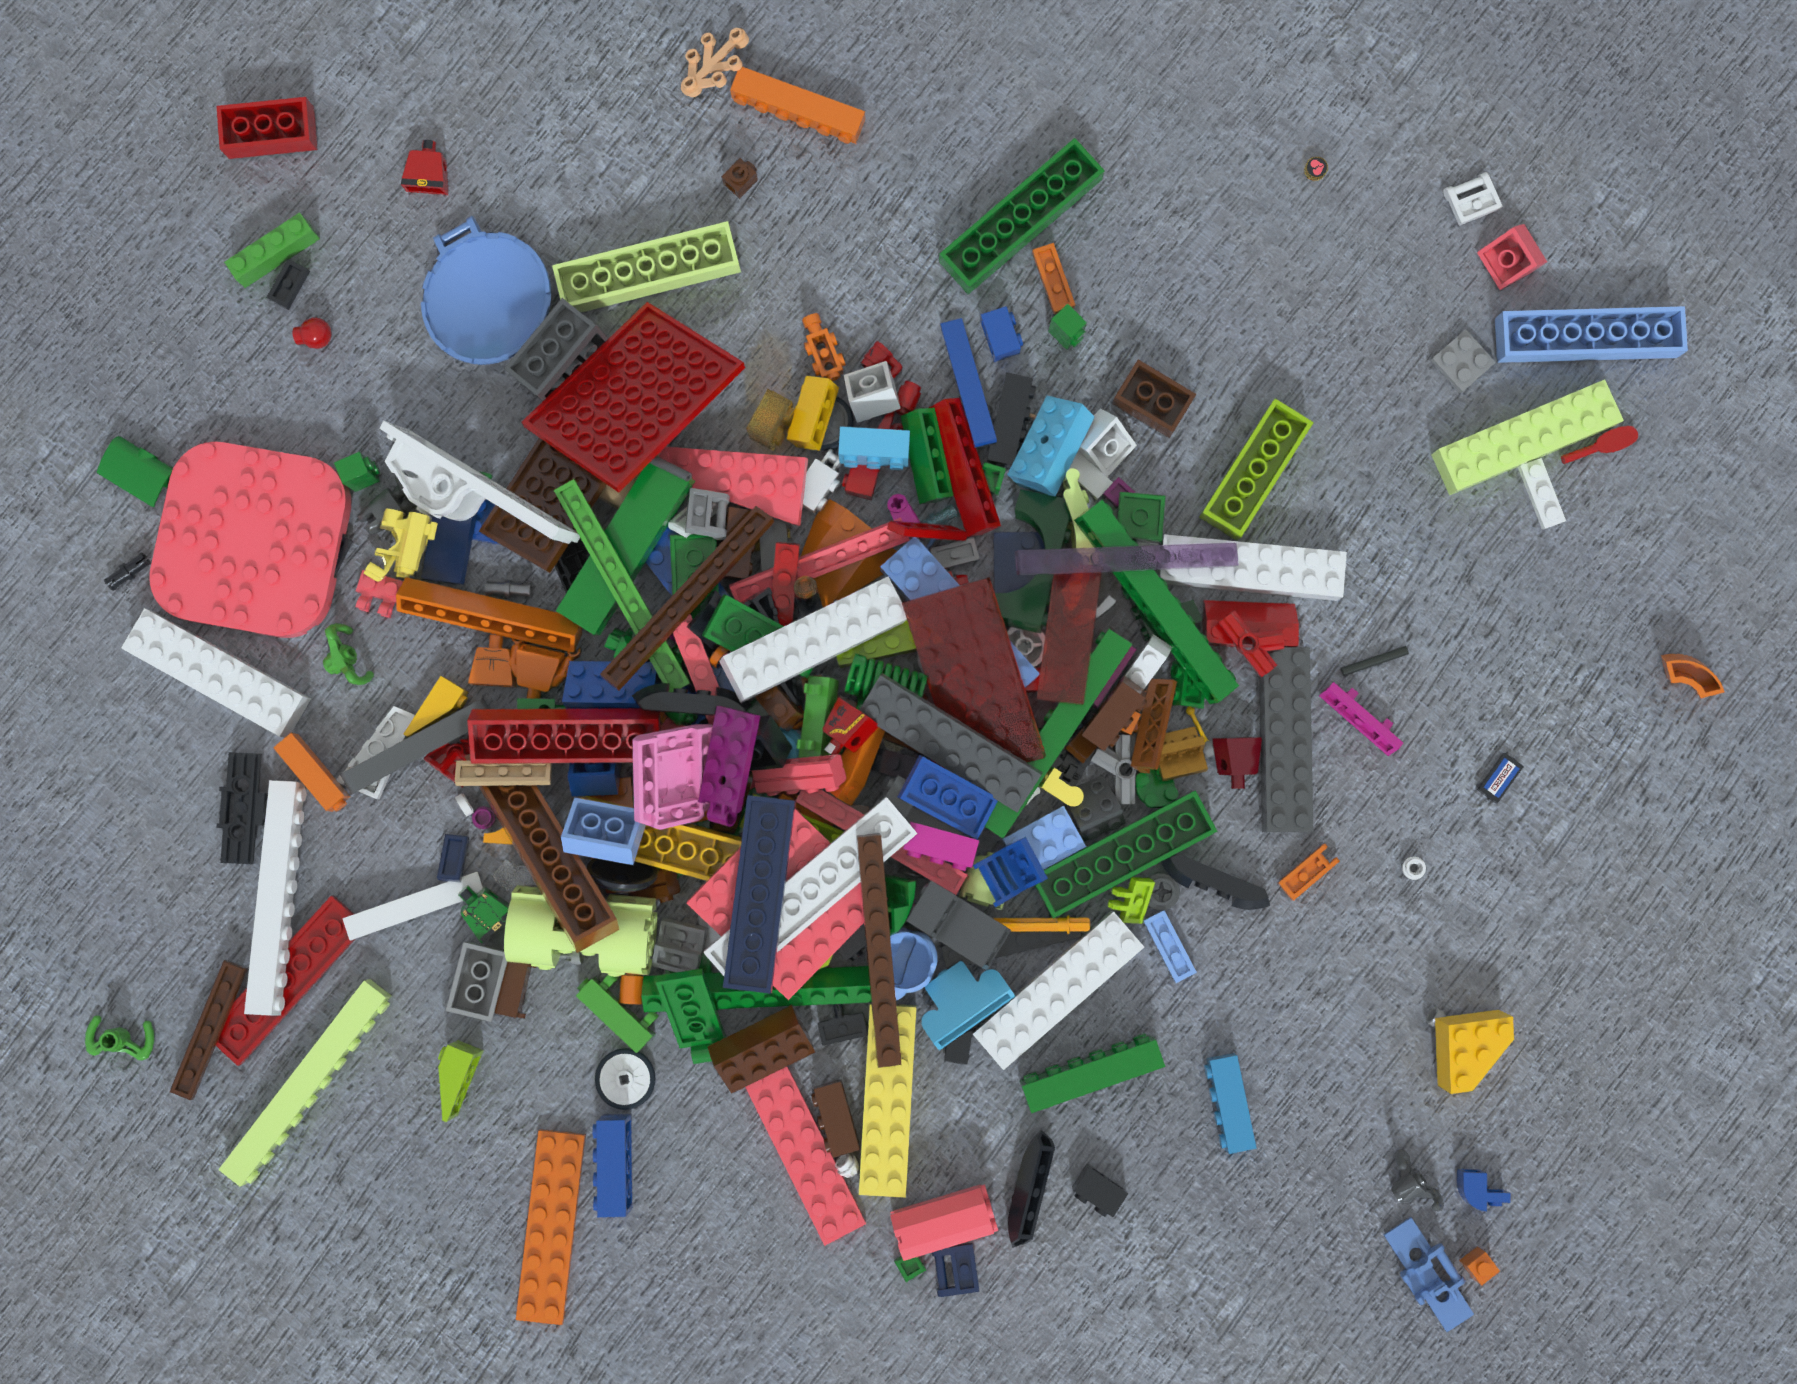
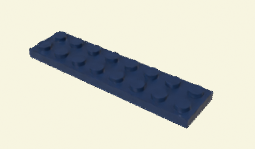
[723,795,796,994]

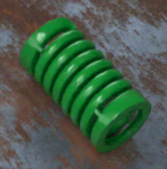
[844,653,929,699]

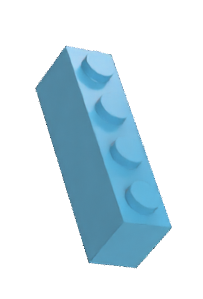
[1204,1053,1257,1154]

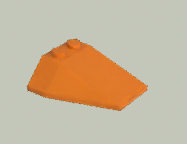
[800,499,897,608]

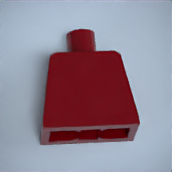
[1212,737,1262,789]

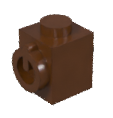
[721,158,758,199]

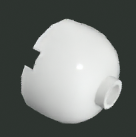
[1005,627,1047,667]

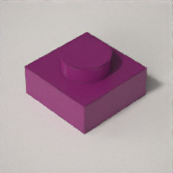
[1103,477,1135,508]

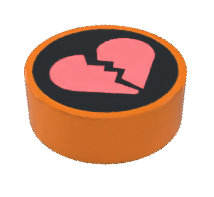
[709,646,731,668]

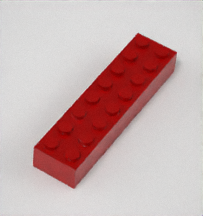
[467,708,661,764]

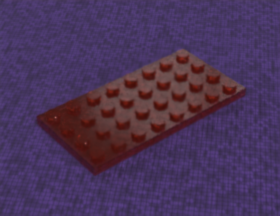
[902,577,1046,762]

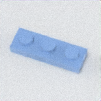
[1143,910,1197,983]

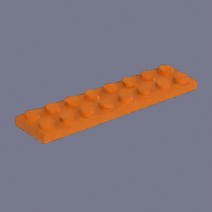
[516,1129,586,1325]

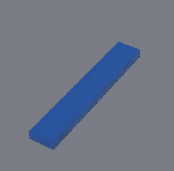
[940,318,997,447]

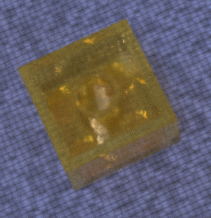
[746,389,795,451]

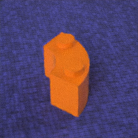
[1661,654,1724,698]

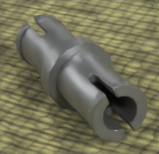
[485,580,533,598]

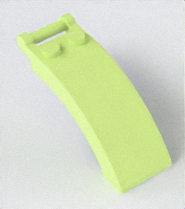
[1061,468,1094,617]

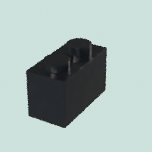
[1072,1164,1128,1217]

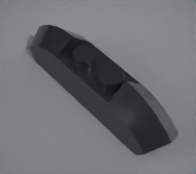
[632,683,751,716]
[1161,854,1270,910]
[1008,1130,1055,1248]

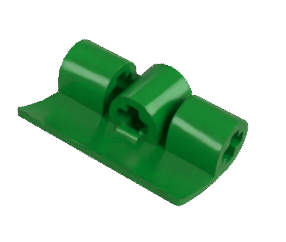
[97,436,173,507]

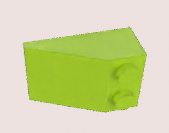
[438,1040,484,1122]

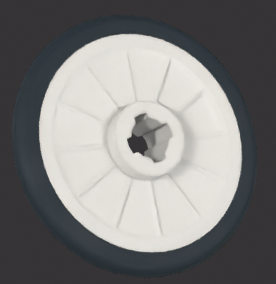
[595,1048,655,1110]

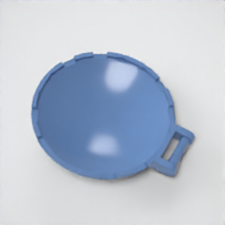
[421,216,551,365]

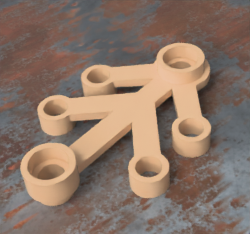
[681,28,749,97]

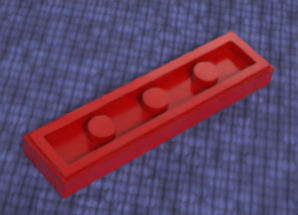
[887,521,968,541]

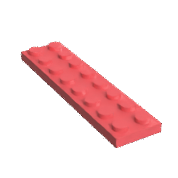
[745,1066,866,1246]

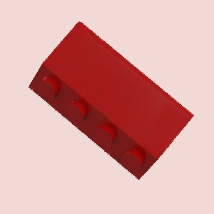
[1202,600,1299,648]

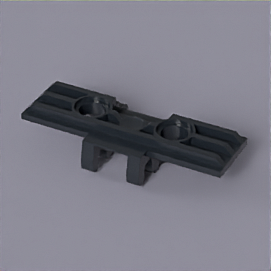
[216,752,268,864]

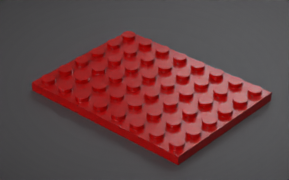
[522,302,745,493]

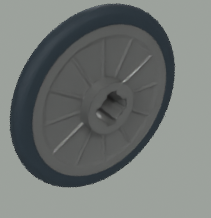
[820,397,854,451]

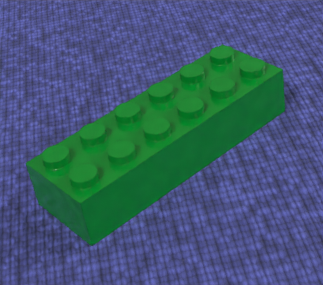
[1019,1033,1165,1114]

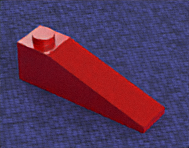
[842,411,895,501]

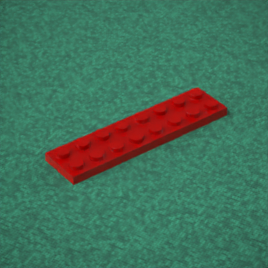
[216,895,355,1066]

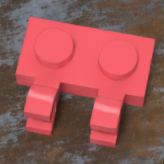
[355,570,403,618]

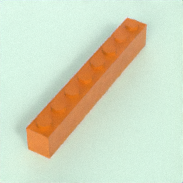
[396,577,582,653]

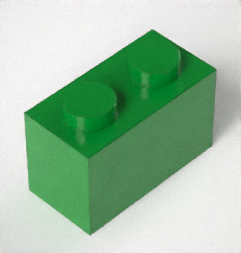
[1048,304,1087,350]
[334,452,380,492]

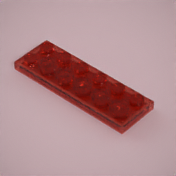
[1037,561,1103,705]

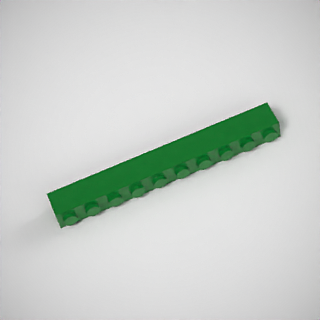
[1074,500,1239,704]
[985,629,1132,839]
[641,966,871,1012]

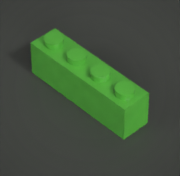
[224,212,320,288]

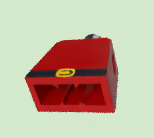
[401,140,449,195]

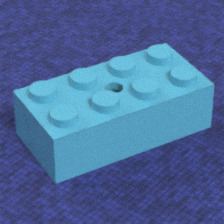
[1007,396,1094,497]

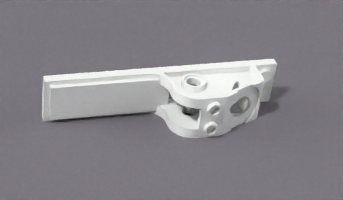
[379,421,580,544]

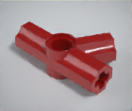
[1218,610,1285,677]

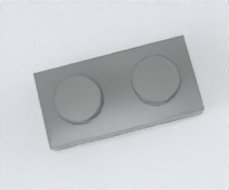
[930,537,980,569]

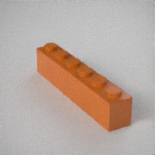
[730,67,865,144]

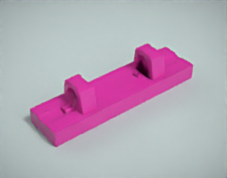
[1319,682,1403,756]

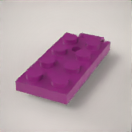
[698,705,760,827]

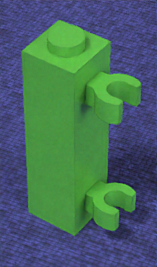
[796,676,839,758]
[576,975,659,1053]

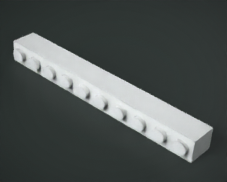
[244,780,307,1016]

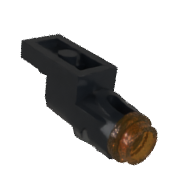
[794,576,823,618]

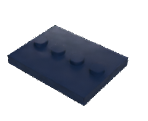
[993,532,1064,623]

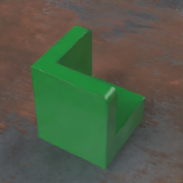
[983,462,1006,495]

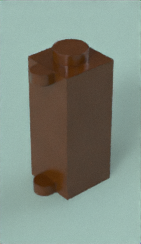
[494,962,537,1019]

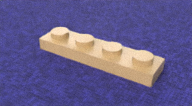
[455,761,552,786]

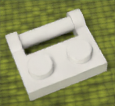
[1443,172,1503,226]

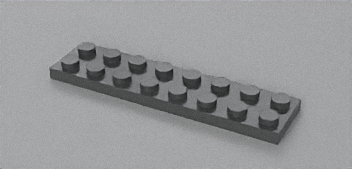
[859,673,1043,812]

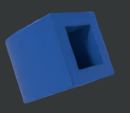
[1457,1169,1511,1212]

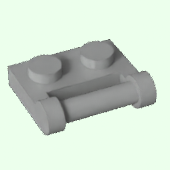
[685,488,730,540]

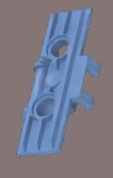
[1383,1217,1474,1332]

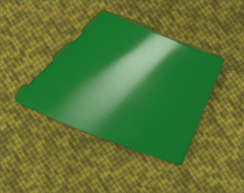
[885,874,916,936]

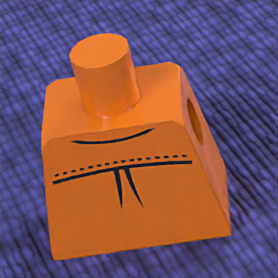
[468,635,517,688]

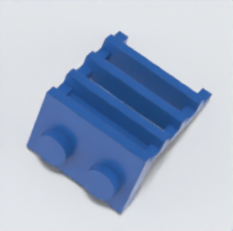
[973,837,1048,907]

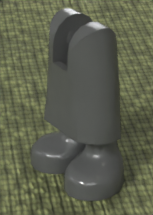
[357,476,417,535]

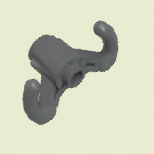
[1391,1149,1444,1212]

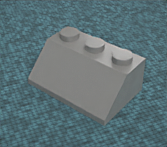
[446,941,507,1022]

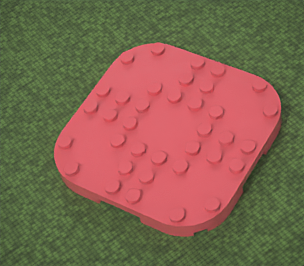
[150,442,351,638]

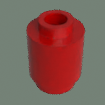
[895,381,921,415]

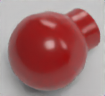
[292,317,332,349]

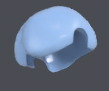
[890,927,938,1001]

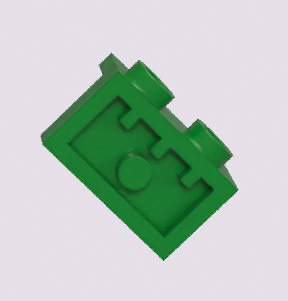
[1170,660,1205,709]

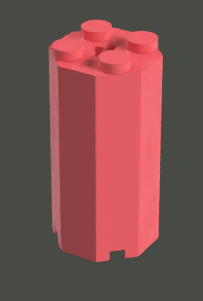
[890,1184,998,1261]

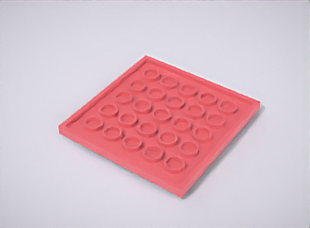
[686,809,888,1000]

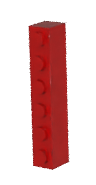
[929,398,1001,537]

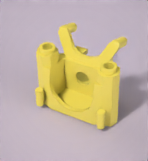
[363,508,438,582]

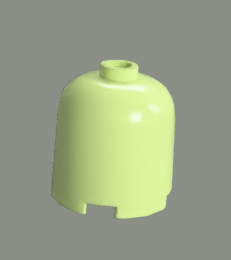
[958,852,1004,910]

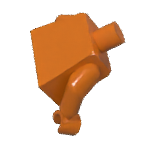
[509,638,581,699]

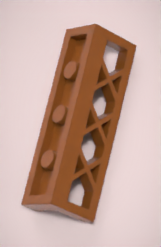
[1130,679,1177,774]

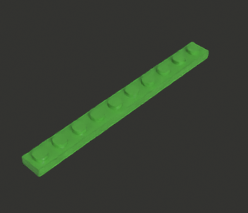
[554,479,690,692]

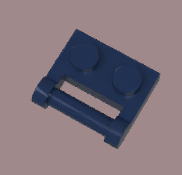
[932,1242,979,1297]

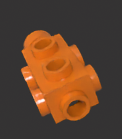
[802,313,846,381]

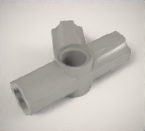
[1090,735,1136,805]

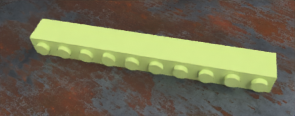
[219,979,392,1187]

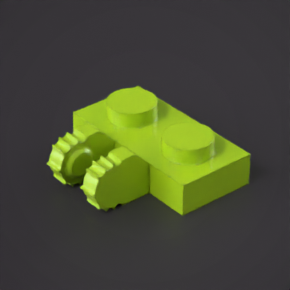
[1107,877,1155,924]

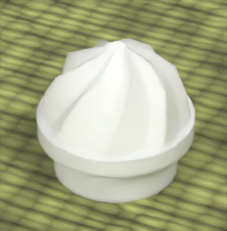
[835,1154,859,1178]

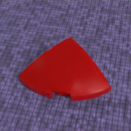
[423,739,470,788]

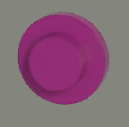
[472,806,496,829]

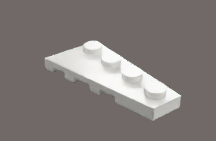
[336,706,415,799]

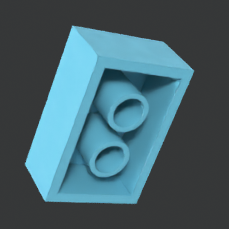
[838,427,910,470]

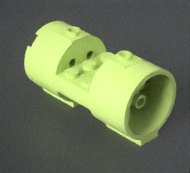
[504,885,658,977]

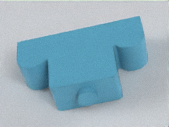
[921,961,1016,1051]

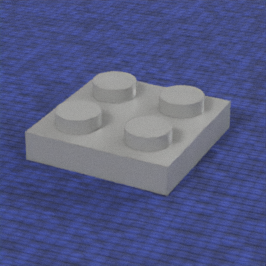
[1430,329,1496,393]

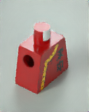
[823,698,878,755]

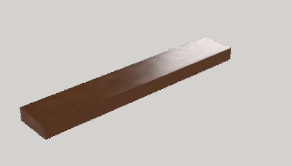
[169,960,248,1101]

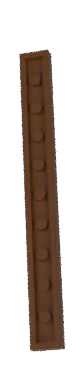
[600,506,774,691]
[856,833,902,1068]

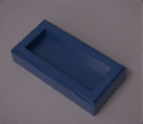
[437,834,469,883]

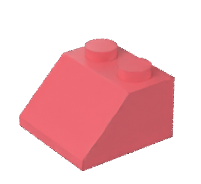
[1477,224,1547,290]

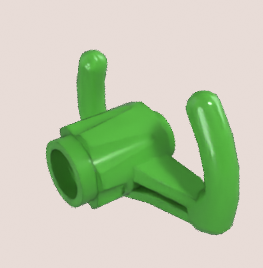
[323,623,374,685]
[85,1015,155,1060]

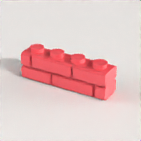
[752,754,846,796]

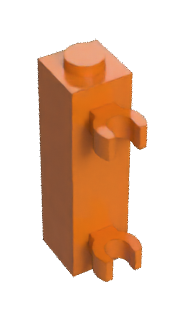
[273,733,351,812]

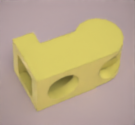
[1039,767,1084,806]

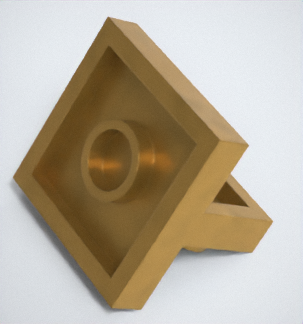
[1159,726,1208,781]

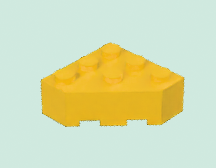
[1435,1010,1514,1094]

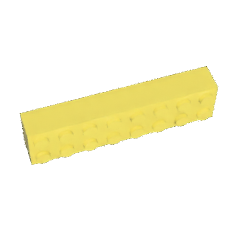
[859,1003,916,1198]

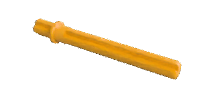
[993,915,1090,934]

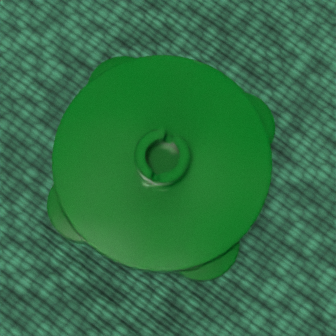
[1135,767,1179,808]

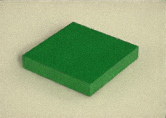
[1117,492,1166,542]

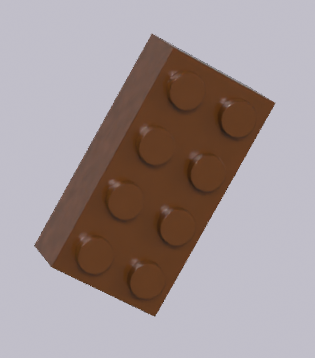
[708,1005,815,1094]

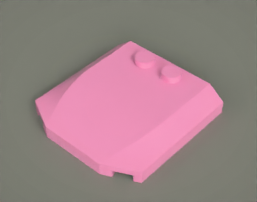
[633,724,713,830]

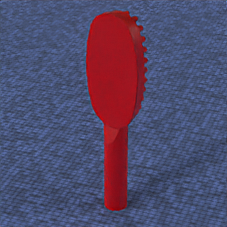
[1561,426,1638,464]

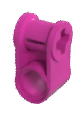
[887,494,920,523]

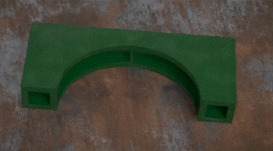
[986,489,1073,634]

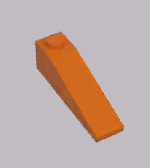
[830,727,885,806]

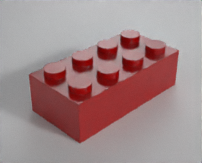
[216,97,318,159]

